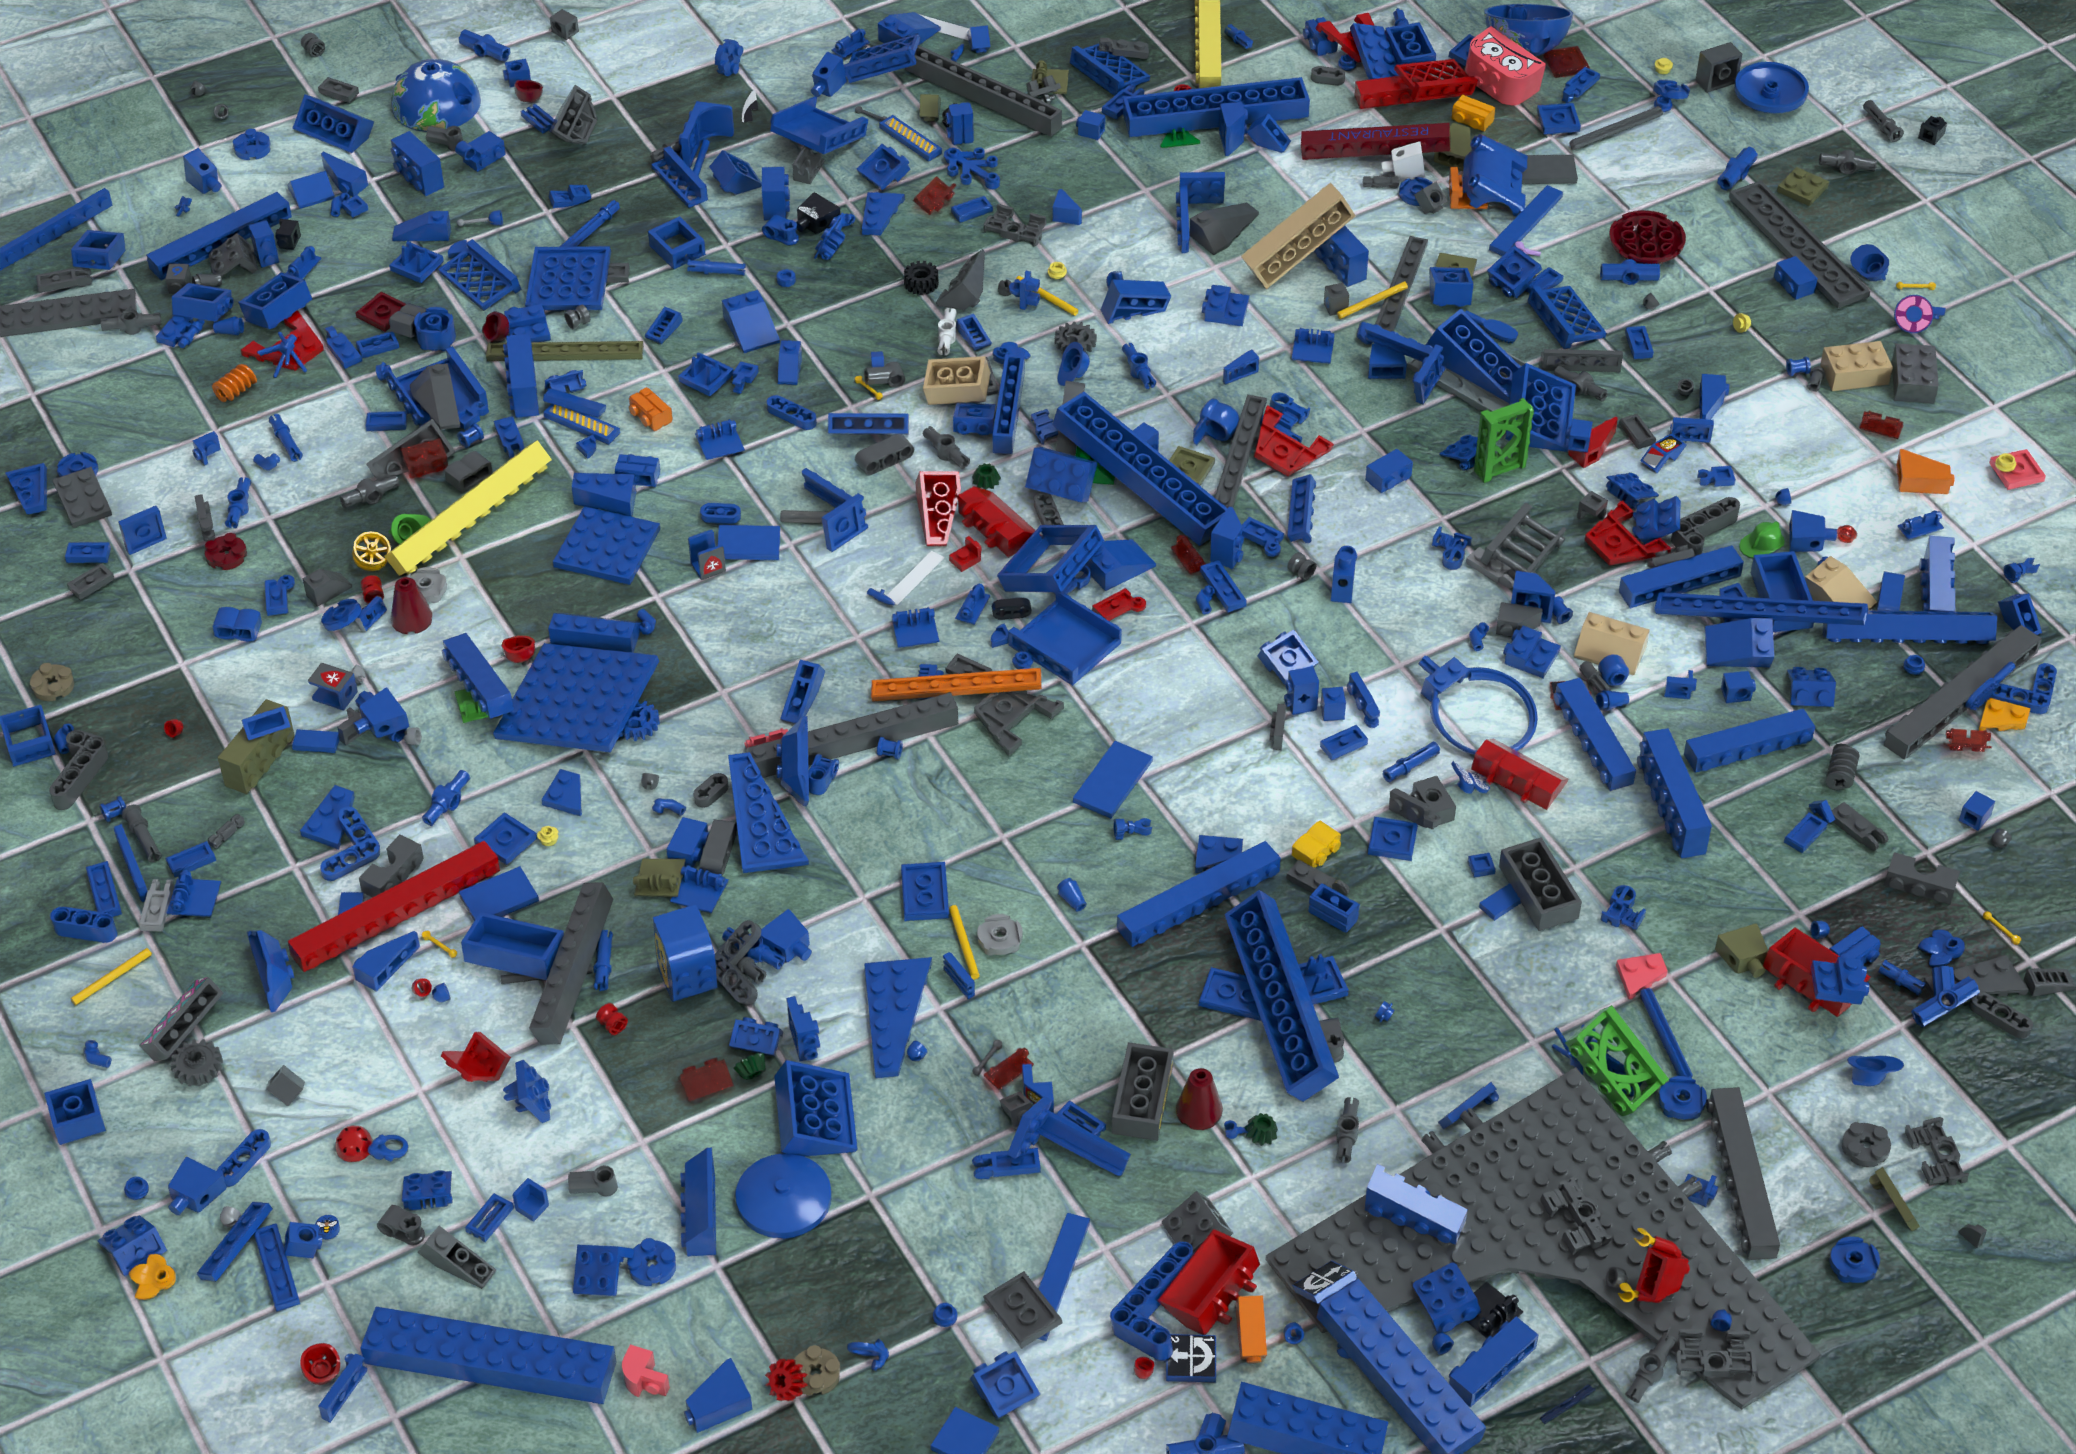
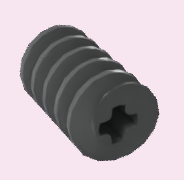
[1825,743,1860,790]

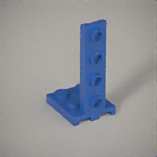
[1176,172,1225,253]
[1365,323,1446,405]
[802,468,869,552]
[1007,1096,1131,1176]

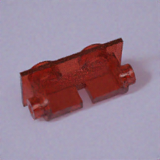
[1859,410,1904,439]
[1171,535,1206,574]
[1944,728,1992,752]
[984,1047,1034,1090]

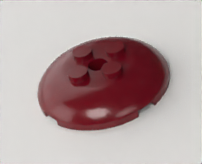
[1609,210,1686,264]

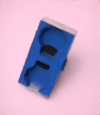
[355,596,387,632]

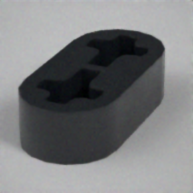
[991,597,1032,620]

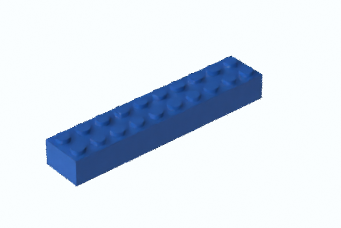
[1123,77,1310,137]
[1052,392,1227,546]
[1225,890,1339,1102]
[360,1306,617,1404]

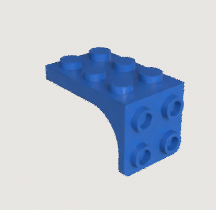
[679,101,734,168]

